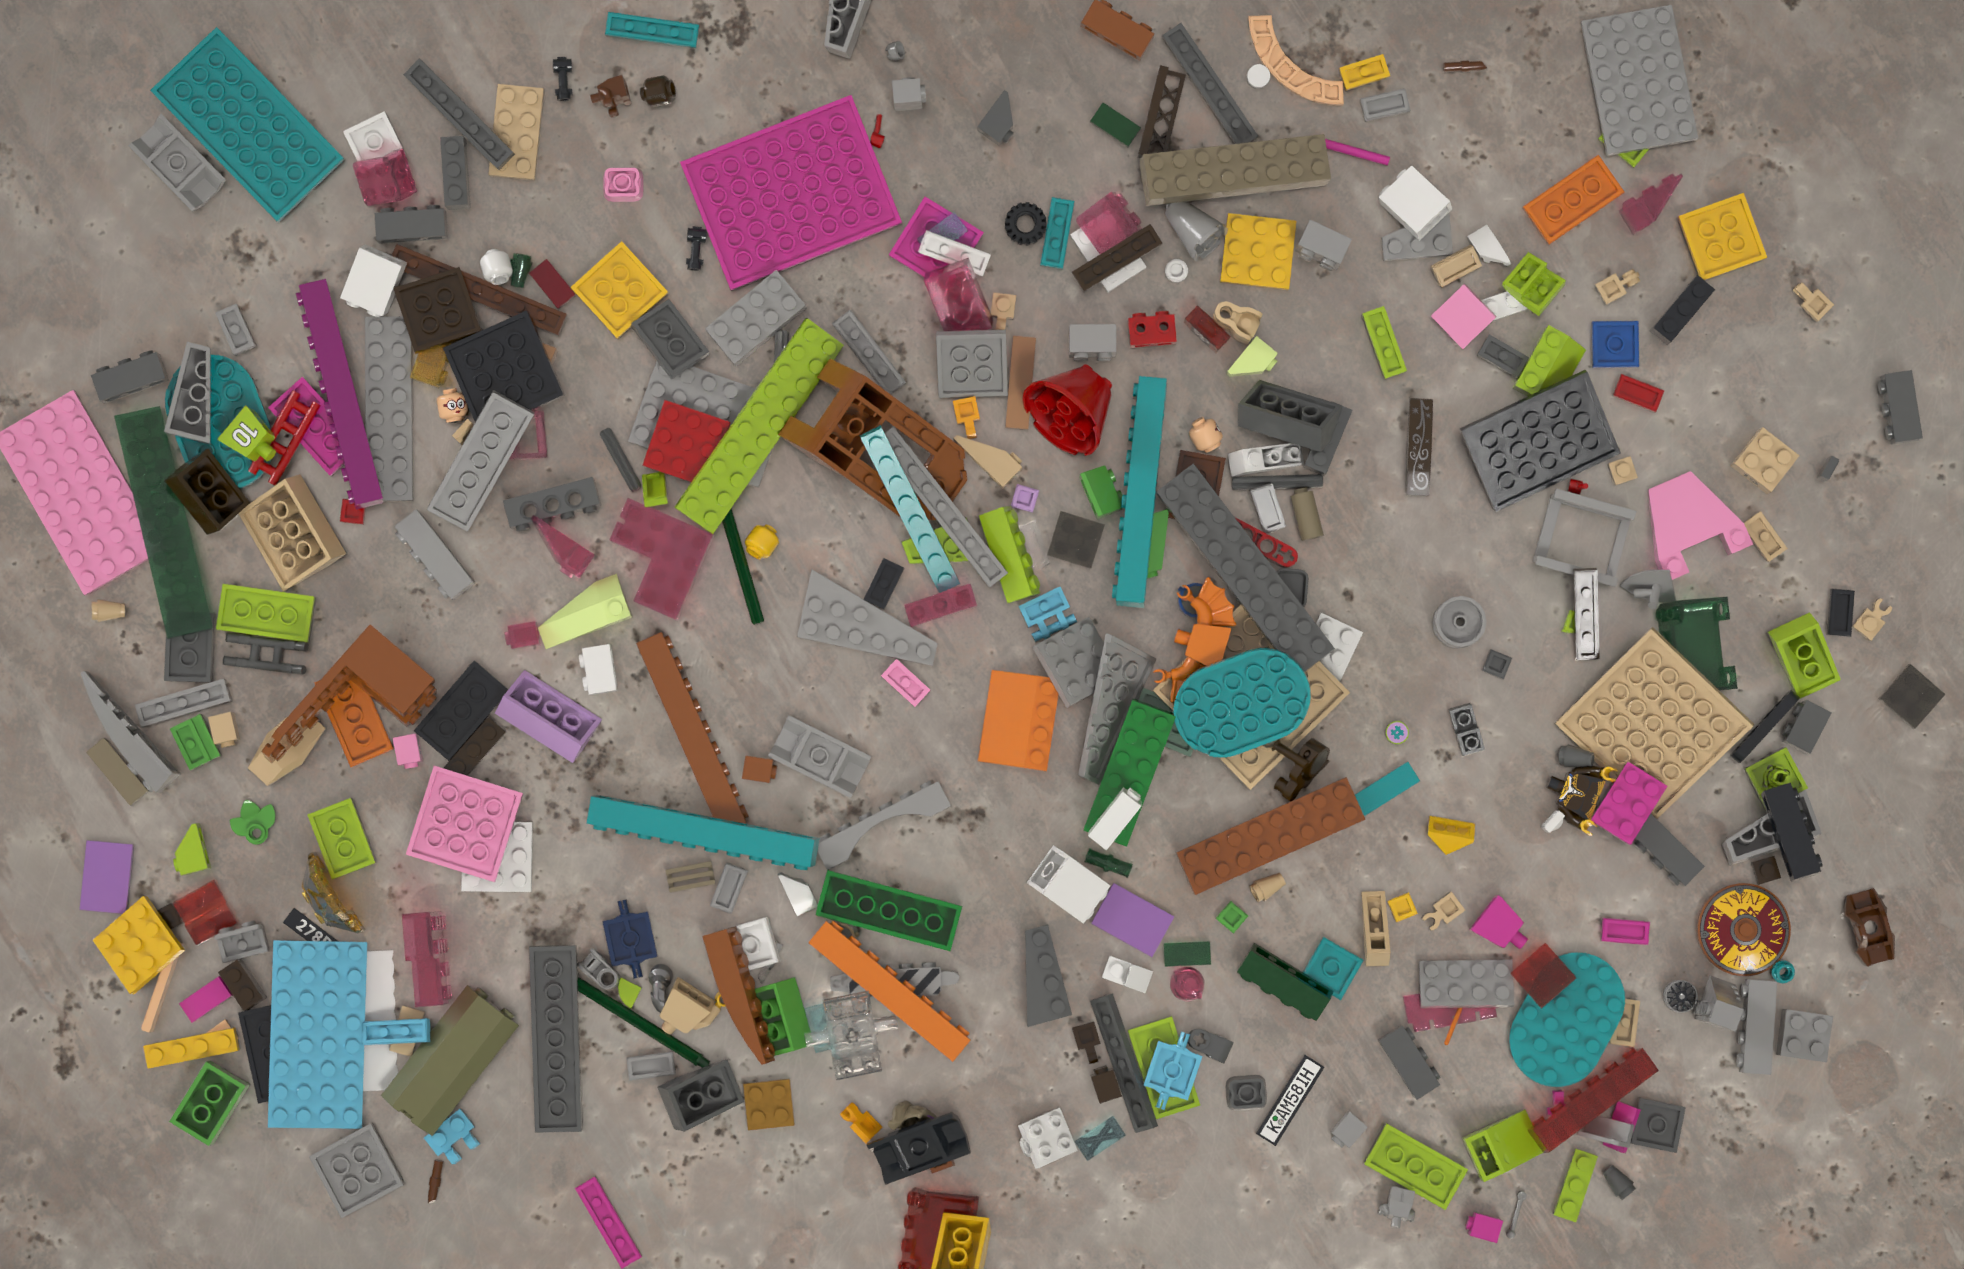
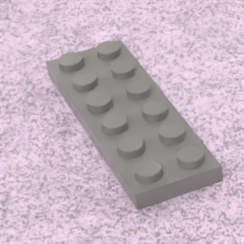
[427,390,534,532]

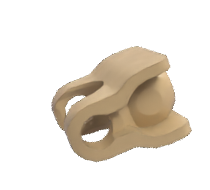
[1213,301,1263,346]

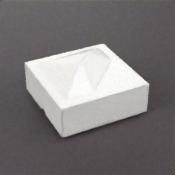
[1541,810,1565,833]

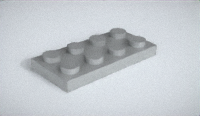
[1419,960,1515,1008]

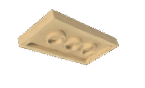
[488,84,544,180]

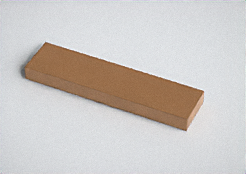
[1005,336,1036,430]

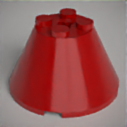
[1023,364,1112,456]

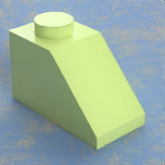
[1226,336,1278,377]

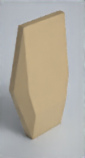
[248,717,326,786]

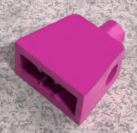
[1469,895,1528,949]

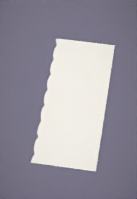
[363,950,398,1091]

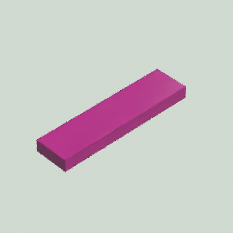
[575,1176,642,1269]

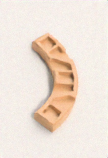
[1248,15,1344,106]

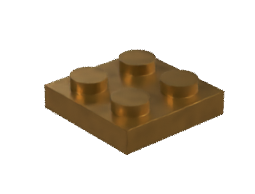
[743,1079,795,1131]

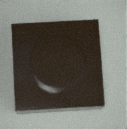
[1751,856,1781,885]

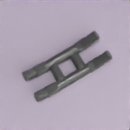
[223,633,309,675]

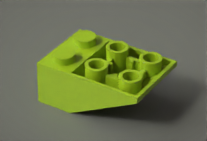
[1462,1109,1545,1182]

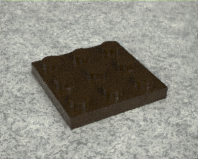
[393,267,481,354]

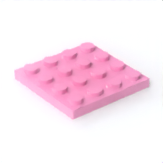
[406,766,523,882]

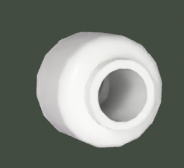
[480,249,513,285]

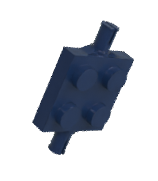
[602,899,658,979]

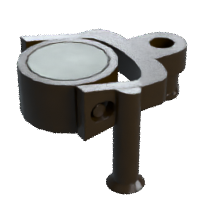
[1272,738,1330,802]

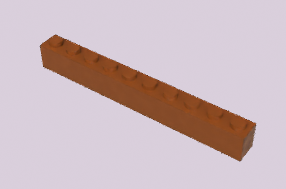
[636,632,749,824]

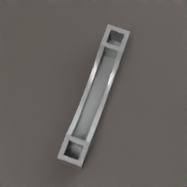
[818,780,951,870]

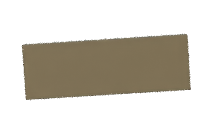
[86,738,149,806]

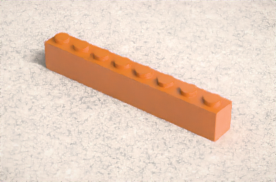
[808,920,971,1062]

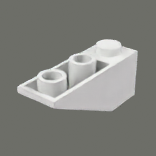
[1228,443,1304,477]

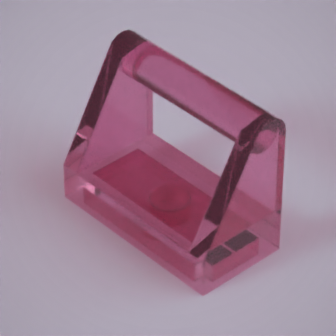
[509,412,548,461]

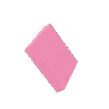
[1431,284,1497,349]

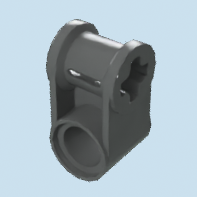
[1188,1029,1234,1064]

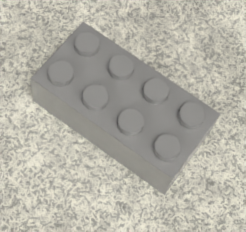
[705,270,807,367]

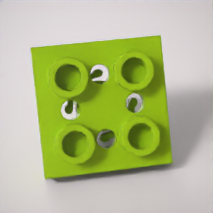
[1744,747,1808,809]

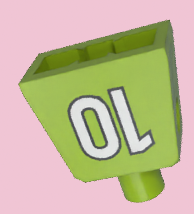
[218,405,276,461]

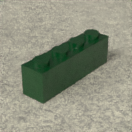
[1237,943,1334,1021]

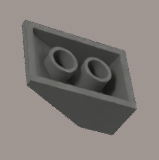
[657,1059,744,1132]

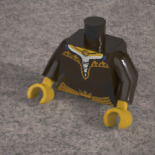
[1546,766,1618,836]

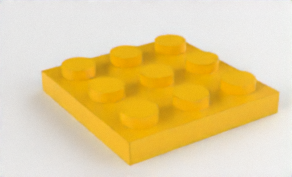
[1677,193,1767,280]
[1220,213,1297,290]
[570,241,668,339]
[93,896,185,995]

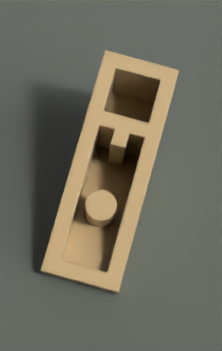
[953,435,1022,489]
[1361,891,1391,967]

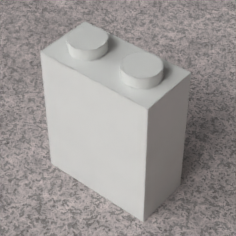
[1379,166,1452,241]
[340,244,407,317]
[1088,787,1142,850]

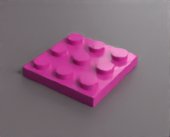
[889,197,984,292]

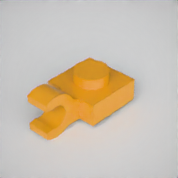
[953,396,980,439]
[840,1102,883,1144]

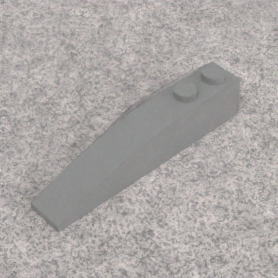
[81,671,181,793]

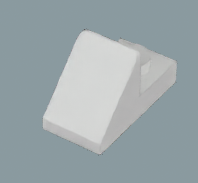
[1102,956,1153,993]

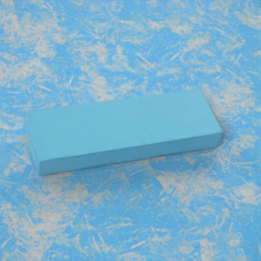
[362,1018,430,1045]

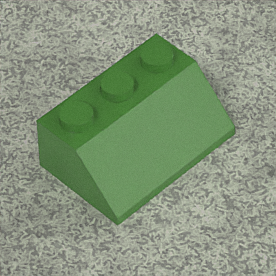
[755,977,814,1056]

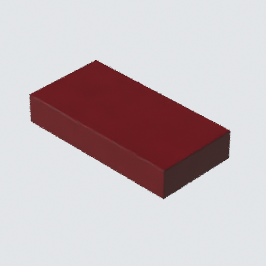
[529,259,576,309]

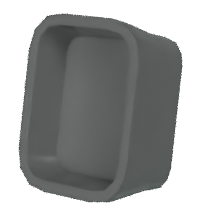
[1276,568,1309,607]
[1226,1075,1267,1111]

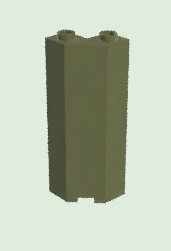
[381,985,519,1136]

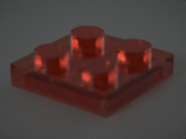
[1510,943,1576,1009]

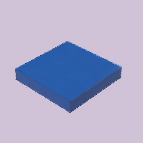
[1591,321,1639,368]

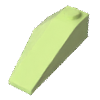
[538,574,633,649]

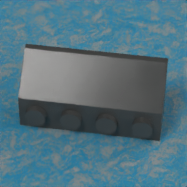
[1238,380,1342,452]

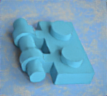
[1018,587,1077,642]

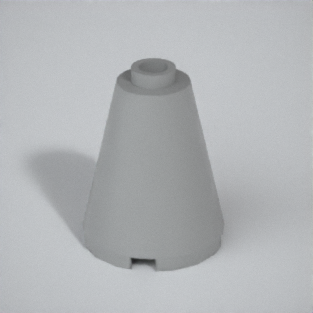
[1165,201,1228,261]

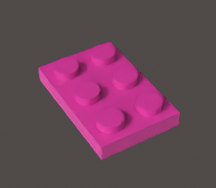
[1591,762,1668,845]

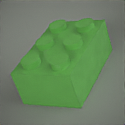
[169,1060,250,1146]

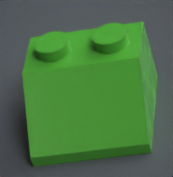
[1079,465,1123,520]

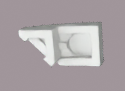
[1467,225,1511,266]
[778,873,818,916]

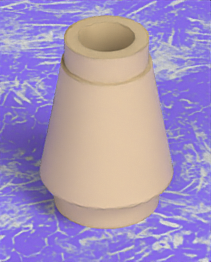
[92,599,125,622]
[1249,873,1286,902]

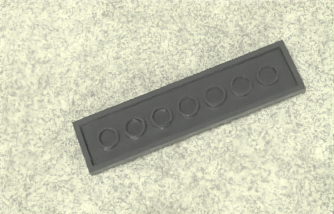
[529,945,582,1133]

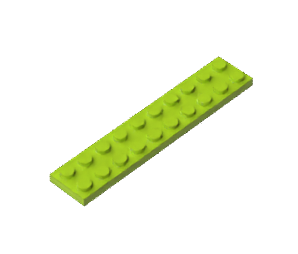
[674,318,844,534]

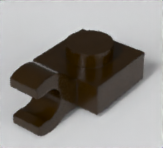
[1072,1021,1101,1064]

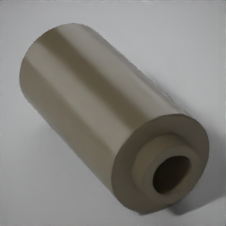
[1290,487,1324,541]

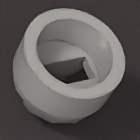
[885,41,905,60]

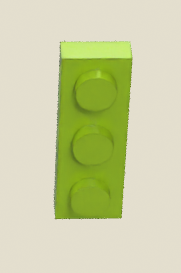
[1362,306,1407,379]
[1553,1148,1598,1222]

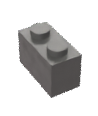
[1782,700,1832,754]

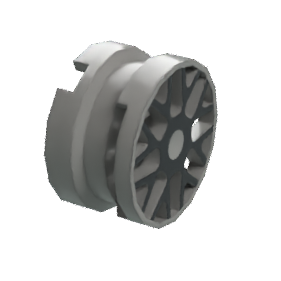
[1663,980,1698,1013]

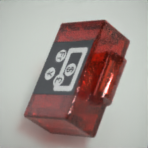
[1183,306,1230,353]

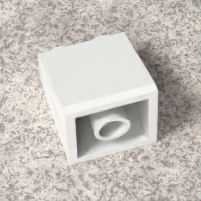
[1027,845,1110,924]

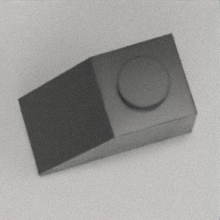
[977,90,1014,147]

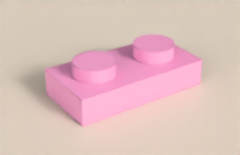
[881,659,931,707]

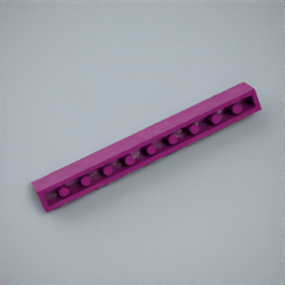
[296,279,383,510]

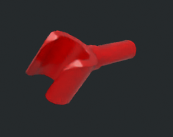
[870,114,885,148]
[1567,478,1588,495]

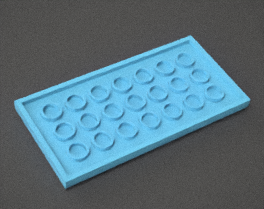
[268,940,367,1129]

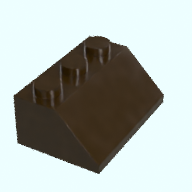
[164,448,250,535]

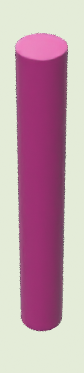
[1325,139,1390,166]

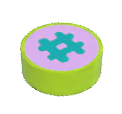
[1385,721,1409,744]

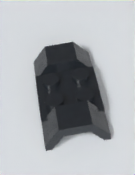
[866,1112,971,1185]

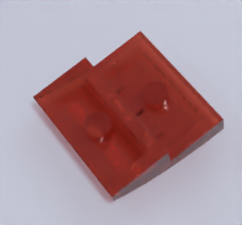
[173,880,237,945]

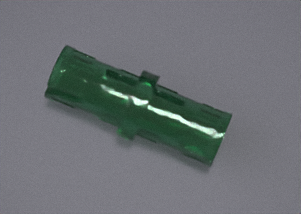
[1084,848,1133,878]

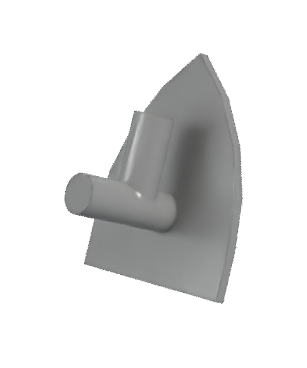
[1620,570,1677,609]

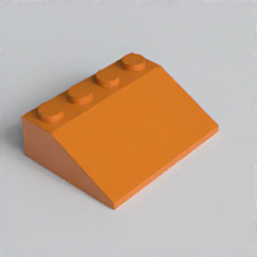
[978,670,1059,772]

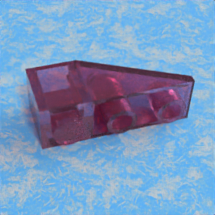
[1619,174,1683,235]
[904,584,977,627]

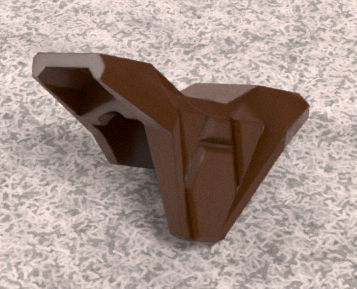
[1844,888,1895,967]

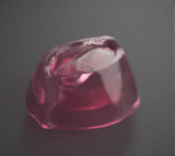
[1170,967,1205,1001]

